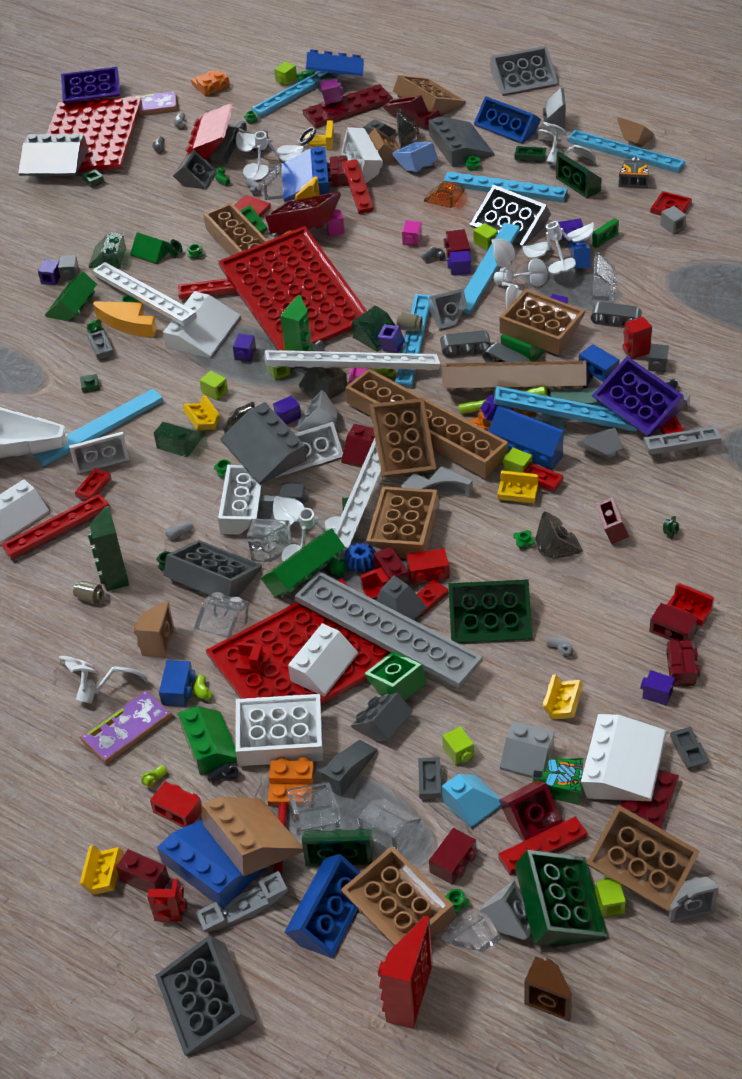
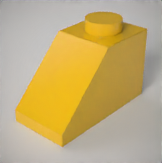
[295,177,319,200]

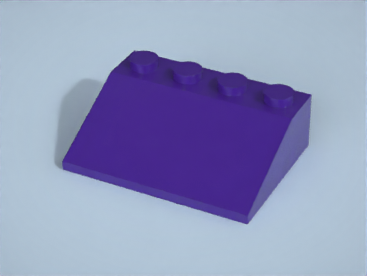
[61,67,121,104]
[592,356,685,437]

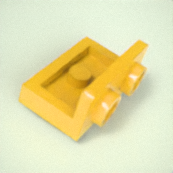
[182,395,220,431]
[497,471,538,504]
[543,675,583,720]
[80,845,124,895]

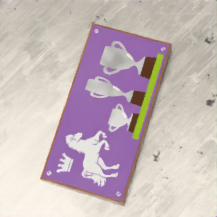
[123,91,177,116]
[80,690,172,765]

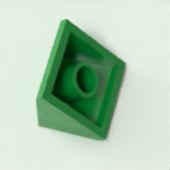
[130,232,169,264]
[501,334,544,362]

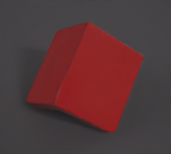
[360,567,389,600]
[235,642,264,673]

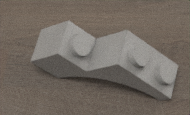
[401,466,473,498]

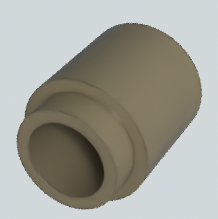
[397,313,423,332]
[73,581,104,603]

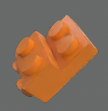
[191,70,230,96]
[267,757,315,807]

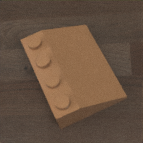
[393,75,466,115]
[499,289,585,355]
[369,398,436,477]
[366,486,440,560]
[201,797,303,876]
[586,805,700,912]
[341,846,456,946]

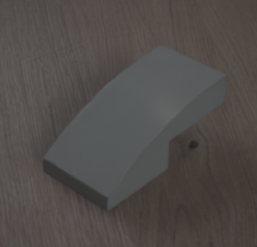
[670,727,709,769]

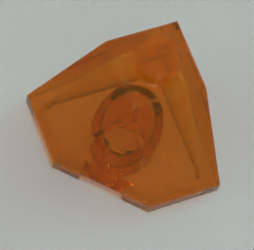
[424,181,465,208]

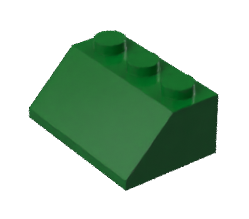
[44,271,97,321]
[281,295,312,351]
[178,706,237,775]

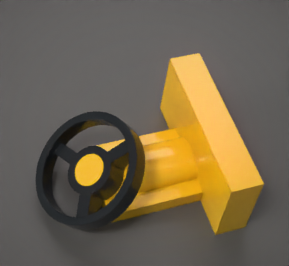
[299,121,334,150]

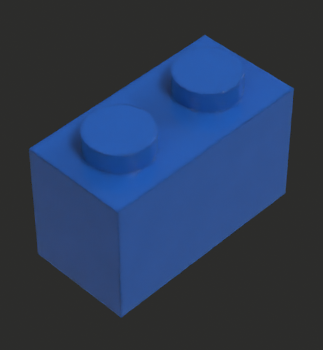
[579,344,620,382]
[159,660,196,706]

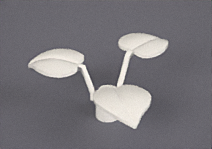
[538,122,596,167]
[236,131,304,181]
[523,221,594,274]
[492,239,548,310]
[273,496,359,562]
[59,656,148,704]

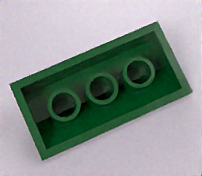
[88,506,129,591]

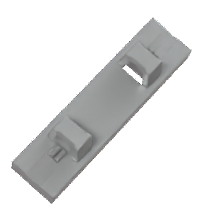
[644,426,721,458]

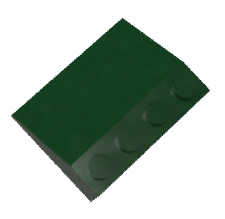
[448,579,532,643]
[514,850,608,947]

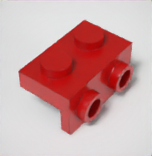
[667,583,714,626]
[147,878,187,923]

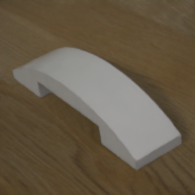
[196,871,288,932]

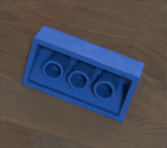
[305,49,364,76]
[473,96,541,143]
[488,406,564,470]
[284,854,361,958]

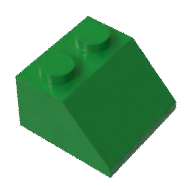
[364,652,427,701]

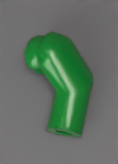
[296,70,315,82]
[215,167,230,186]

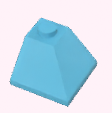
[442,774,501,829]

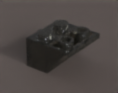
[299,367,347,399]

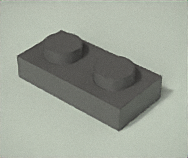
[87,330,114,359]
[418,757,441,799]

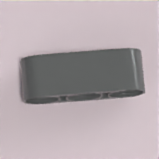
[210,126,239,164]
[590,302,642,328]
[440,330,491,357]
[482,342,531,363]

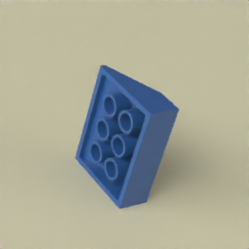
[282,147,329,202]
[157,820,267,909]

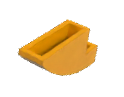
[93,301,157,338]

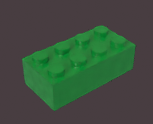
[261,528,345,597]

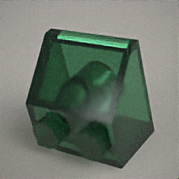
[88,233,126,269]
[351,306,396,352]
[154,421,205,457]

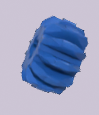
[344,542,376,574]

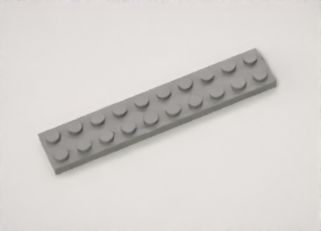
[295,571,483,688]

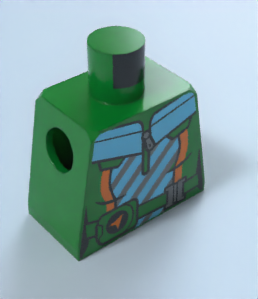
[533,758,584,805]

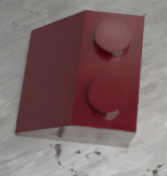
[341,424,375,468]
[499,781,563,841]

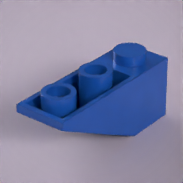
[568,240,591,269]

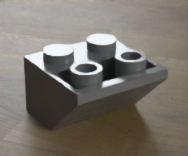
[351,693,413,742]

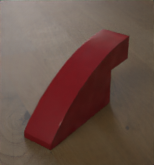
[383,95,441,128]

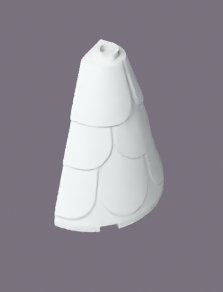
[0,407,68,459]

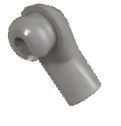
[173,112,186,129]
[246,178,261,195]
[165,521,193,540]
[547,636,573,656]

